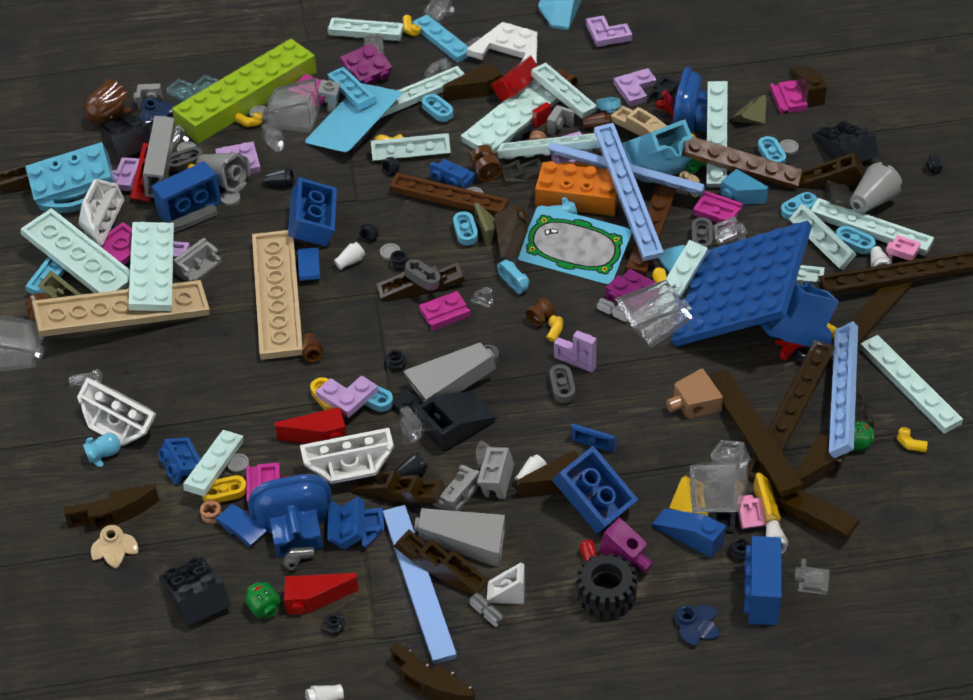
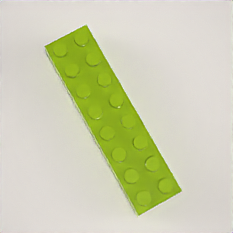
[172,39,317,144]

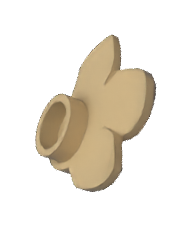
[91,525,138,569]

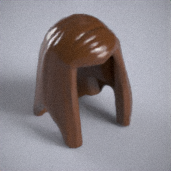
[84,79,132,125]

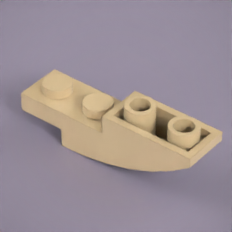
[611,106,667,136]

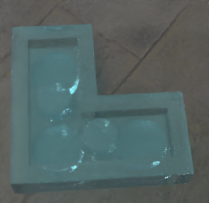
[167,74,219,101]

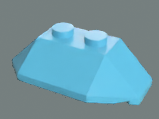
[538,0,582,30]

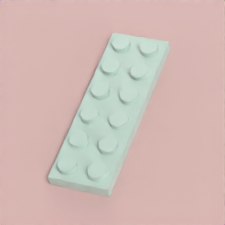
[461,79,560,154]
[20,208,130,293]
[129,222,174,311]

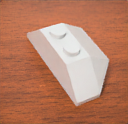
[79,179,124,246]
[77,377,156,446]
[300,428,394,484]

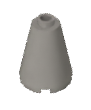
[196,153,251,192]
[850,162,902,213]

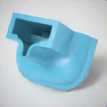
[622,119,692,183]

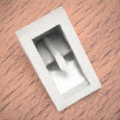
[487,563,525,604]

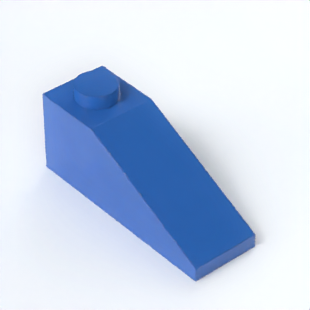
[652,508,726,558]

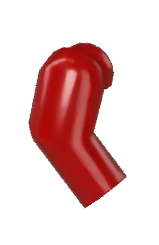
[580,539,598,562]

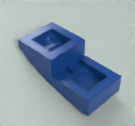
[298,247,320,281]
[215,504,267,548]

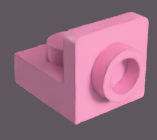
[886,235,921,262]
[734,495,766,530]

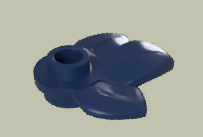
[139,98,174,125]
[675,605,719,646]

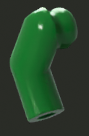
[686,159,707,174]

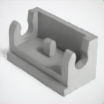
[173,238,222,282]
[477,447,514,499]
[433,465,479,511]

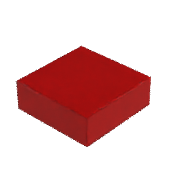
[532,102,551,128]

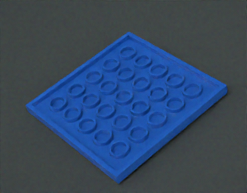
[671,220,812,347]

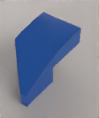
[362,508,385,549]

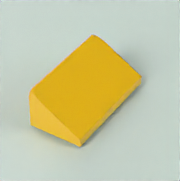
[753,473,781,523]

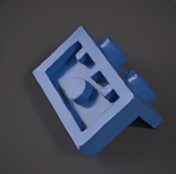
[430,159,476,189]
[158,437,201,485]
[327,497,365,550]

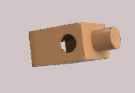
[666,368,723,419]

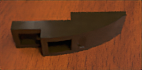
[64,483,159,531]
[390,642,475,700]

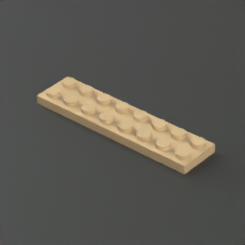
[252,230,303,360]
[32,280,210,337]

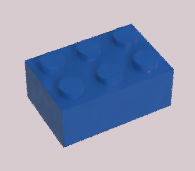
[152,161,222,223]
[288,177,337,247]
[552,446,638,534]
[744,536,781,625]

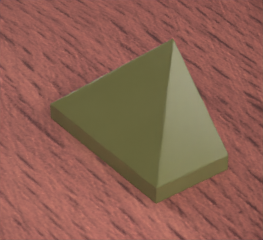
[730,95,766,124]
[474,203,497,245]
[38,270,82,298]

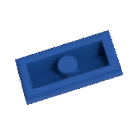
[571,423,618,453]

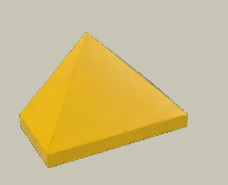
[669,476,708,516]

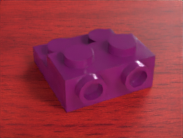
[340,43,392,85]
[605,269,662,317]

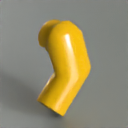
[897,427,928,453]

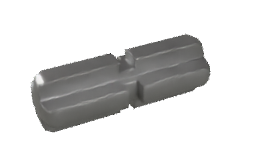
[597,298,631,322]
[469,593,504,627]

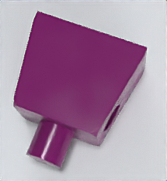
[598,518,654,574]

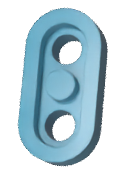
[422,94,453,122]
[596,97,621,113]
[758,136,786,164]
[781,192,817,220]
[453,212,478,246]
[836,226,876,254]
[497,260,529,294]
[364,386,393,412]

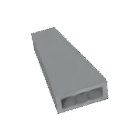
[143,116,175,198]
[404,343,496,402]
[415,508,505,567]

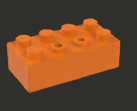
[535,161,619,216]

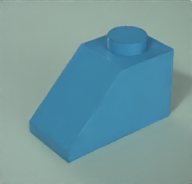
[720,169,768,205]

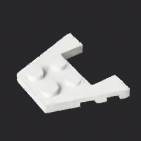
[467,22,537,62]

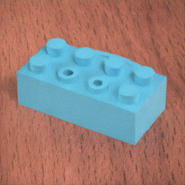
[26,142,116,213]

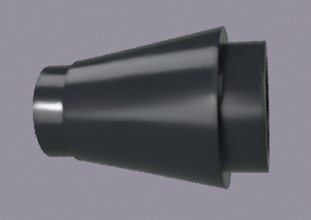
[264,167,294,187]
[395,452,428,476]

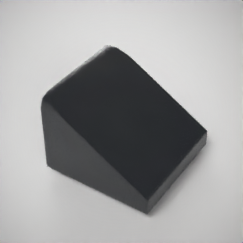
[510,124,532,142]
[711,507,736,532]

